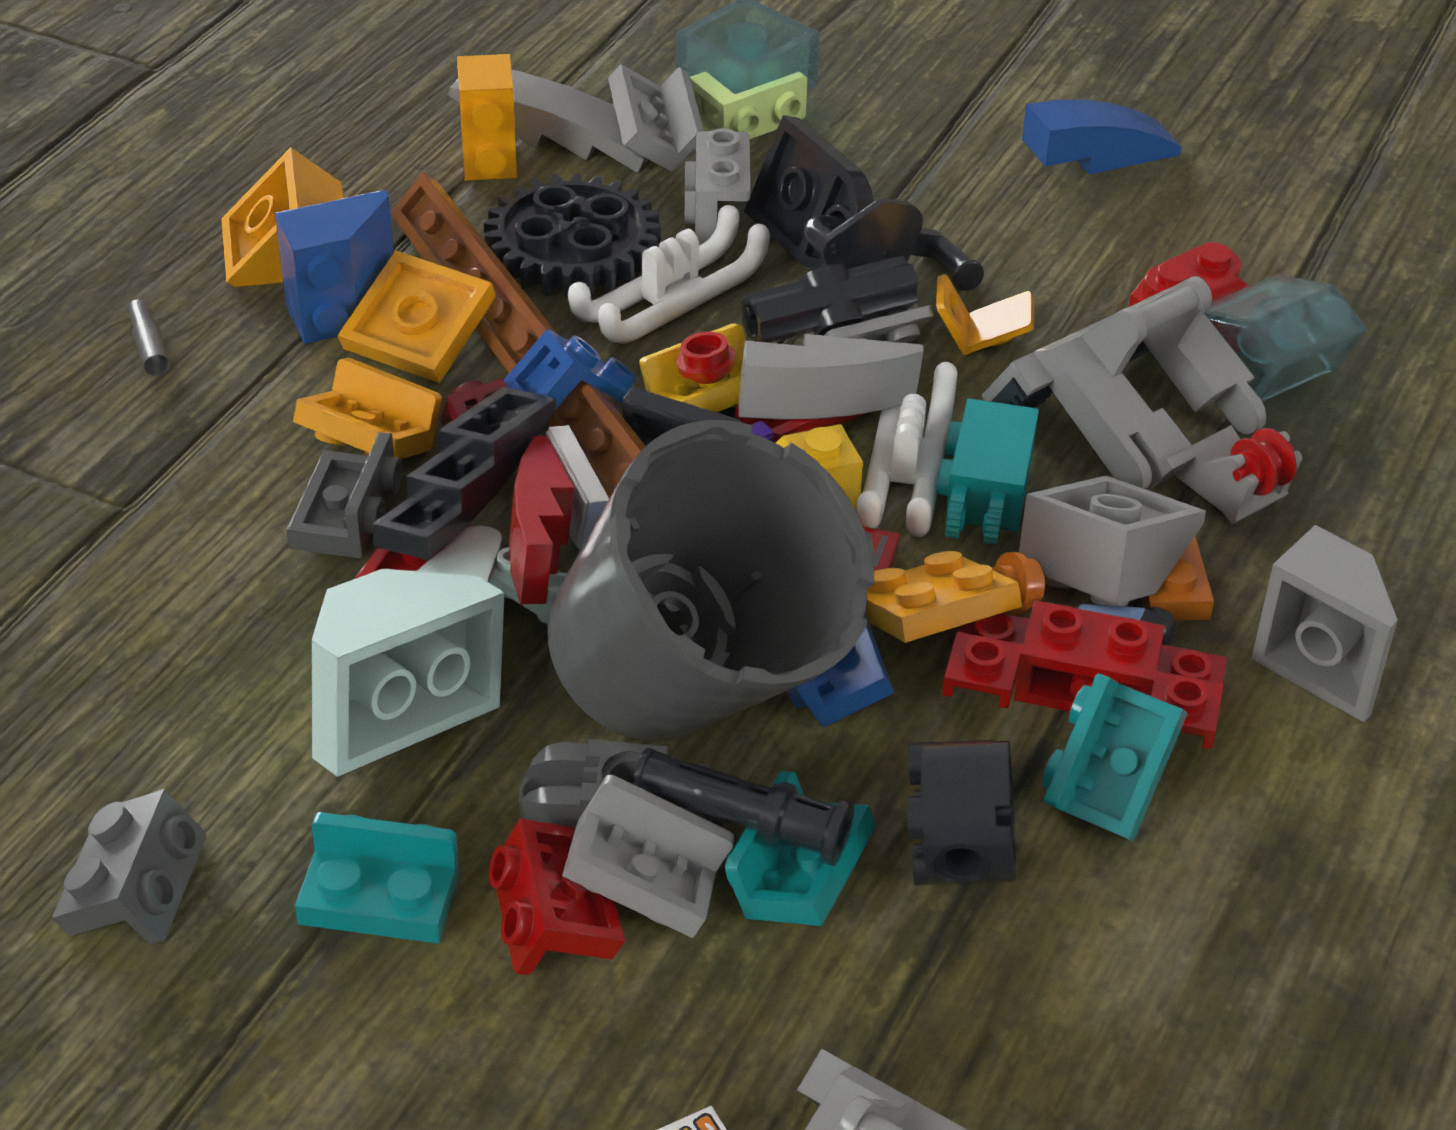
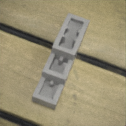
[447,70,647,172]

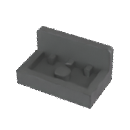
[287,432,403,559]
[51,789,206,944]

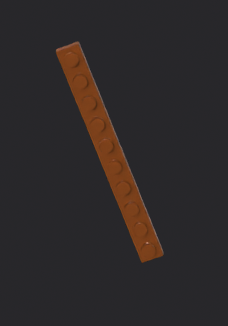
[390,172,646,499]

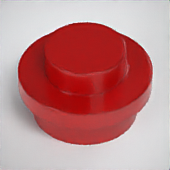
[677,332,736,384]

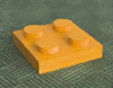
[337,250,496,383]
[865,551,1022,643]

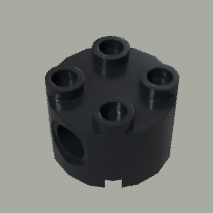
[907,740,1016,886]

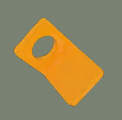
[936,274,1034,356]

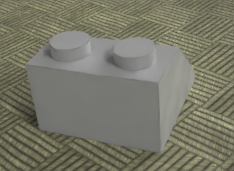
[1019,476,1206,607]
[1251,525,1398,722]

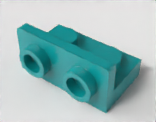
[295,812,460,944]

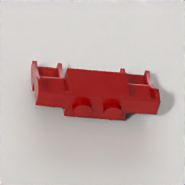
[942,600,1227,749]

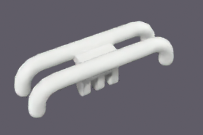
[568,205,770,344]
[856,362,958,537]

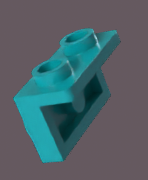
[1042,673,1188,841]
[725,771,876,926]

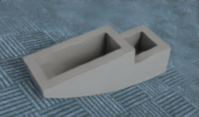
[739,334,924,419]

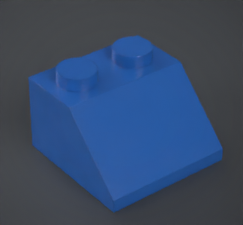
[275,190,394,344]

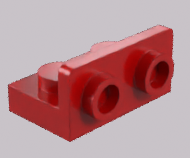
[489,818,625,975]

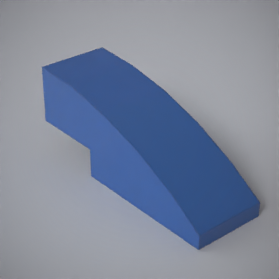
[1022,100,1182,174]

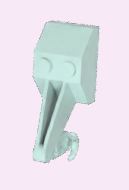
[312,526,567,777]

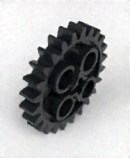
[483,173,661,298]

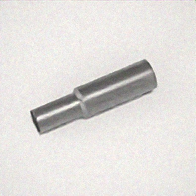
[128,300,170,376]

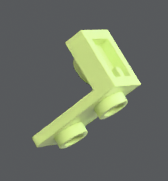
[690,71,808,139]

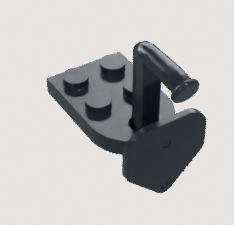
[744,115,984,290]

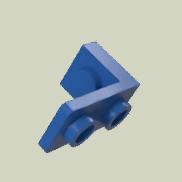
[504,328,638,409]

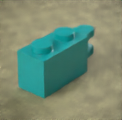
[937,398,1039,545]

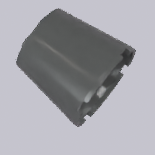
[547,420,874,741]

